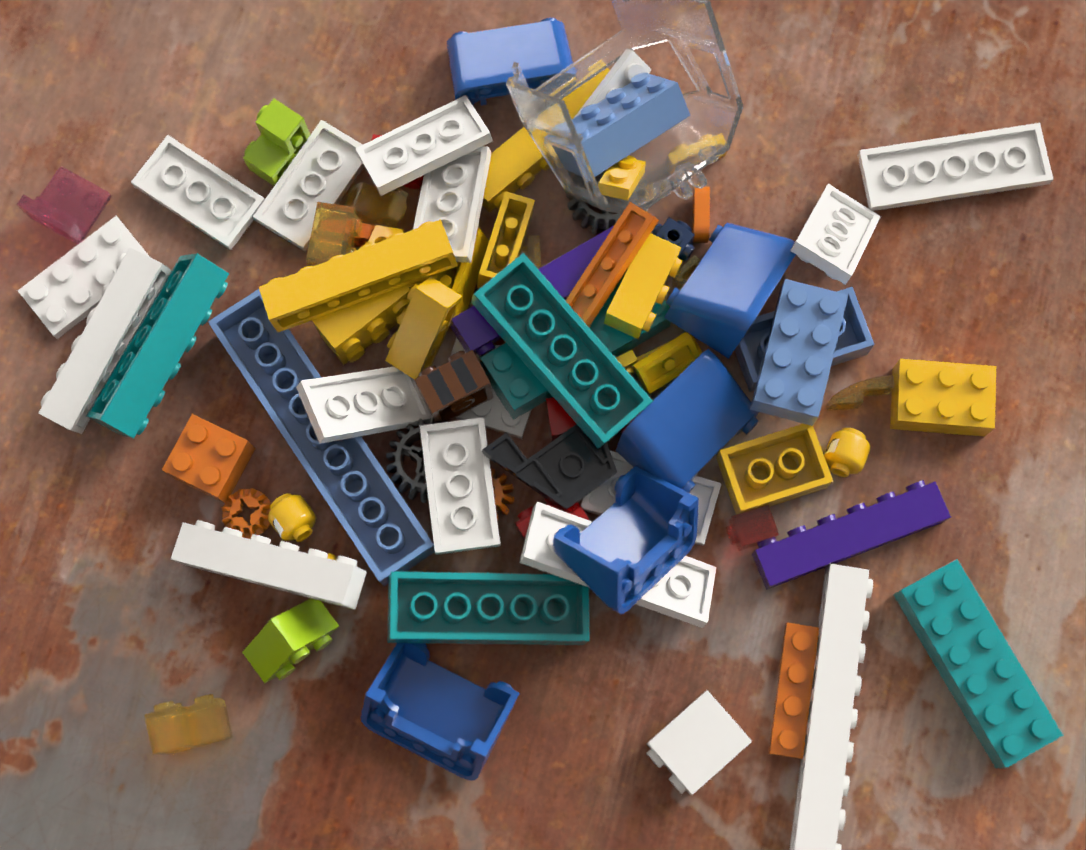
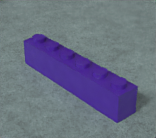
[450,226,628,357]
[752,480,951,590]

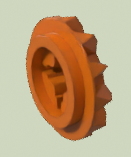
[221,488,271,539]

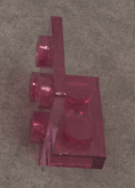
[17,167,111,245]

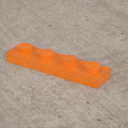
[565,202,659,327]
[768,622,819,759]

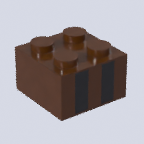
[415,350,494,424]

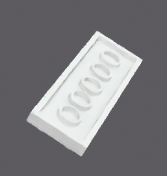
[858,123,1053,211]
[520,502,716,628]

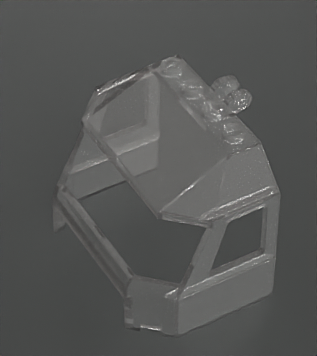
[506,0,744,214]

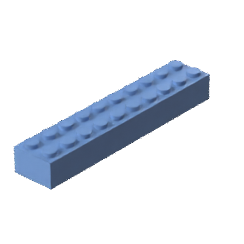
[208,289,435,586]

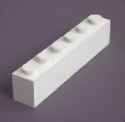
[39,247,171,434]
[171,520,367,610]

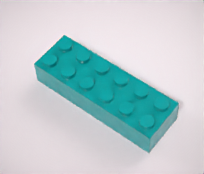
[86,253,229,439]
[471,253,653,449]
[480,272,672,420]
[893,559,1064,769]
[387,571,590,645]

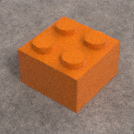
[162,414,256,503]

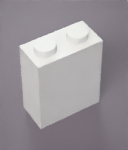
[646,690,752,795]

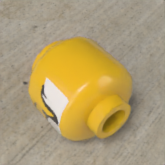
[824,428,870,477]
[268,493,316,542]

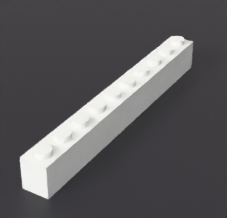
[790,564,873,850]

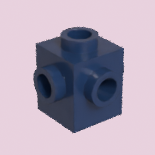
[651,217,695,263]

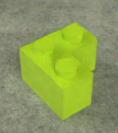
[243,98,310,186]
[242,598,339,683]

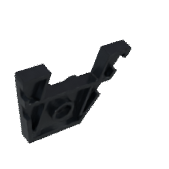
[482,424,617,512]

